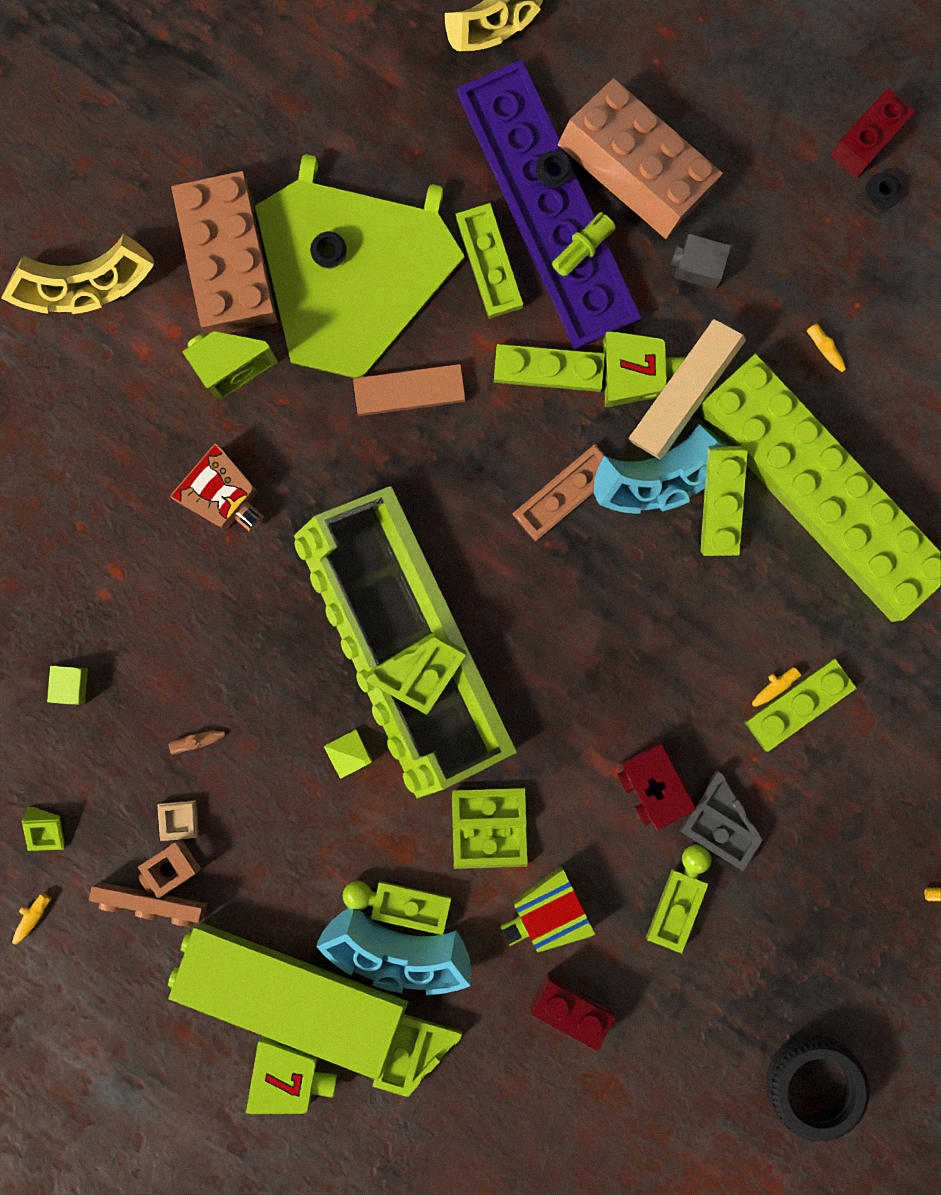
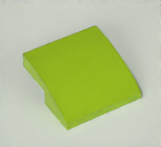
[452,788,528,869]

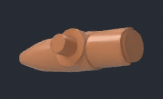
[168,731,225,755]

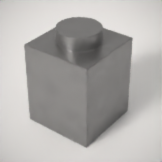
[671,234,731,289]

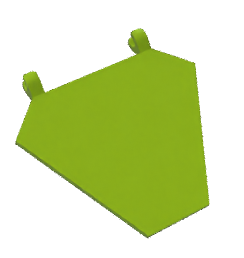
[255,154,465,378]

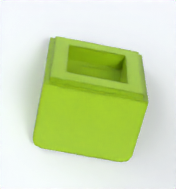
[47,666,88,705]

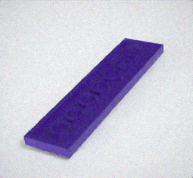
[456,60,642,351]

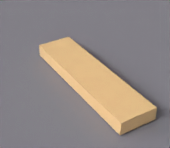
[629,319,746,460]

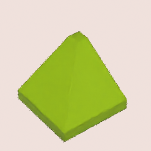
[324,730,373,779]
[22,807,65,851]

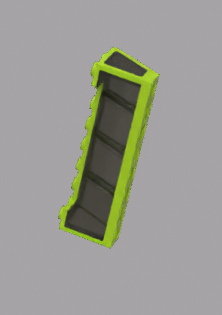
[294,486,517,798]

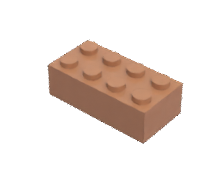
[558,78,723,239]
[171,171,278,335]

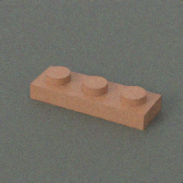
[89,882,208,927]

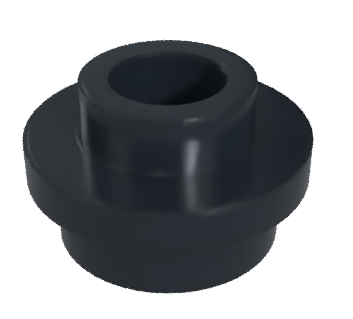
[536,151,572,188]
[865,172,902,209]
[310,231,347,269]

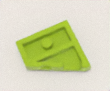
[365,632,466,715]
[372,1014,462,1097]

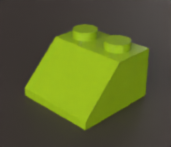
[182,331,278,402]

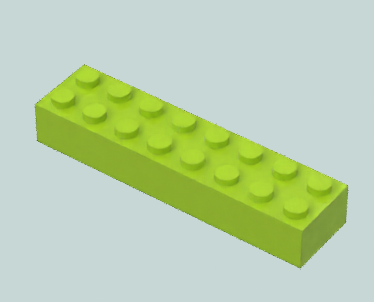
[696,353,941,622]

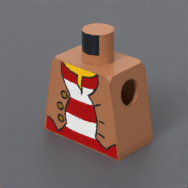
[170,443,264,532]

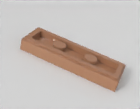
[353,364,465,416]
[512,444,605,542]

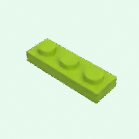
[456,203,523,319]
[493,344,605,392]
[700,446,748,556]
[744,659,857,752]

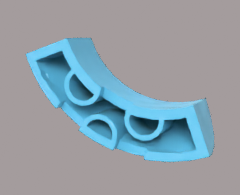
[594,424,732,514]
[316,908,472,995]

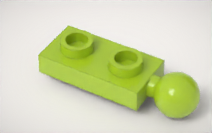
[646,844,712,954]
[343,881,451,935]

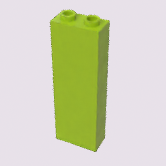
[168,923,408,1080]

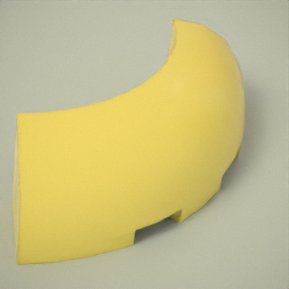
[445,0,543,51]
[1,233,154,314]

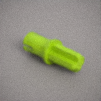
[552,212,616,277]

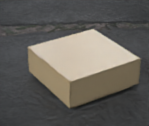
[157,800,199,841]

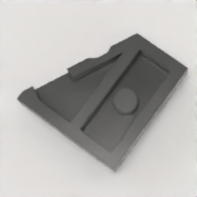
[679,771,762,871]

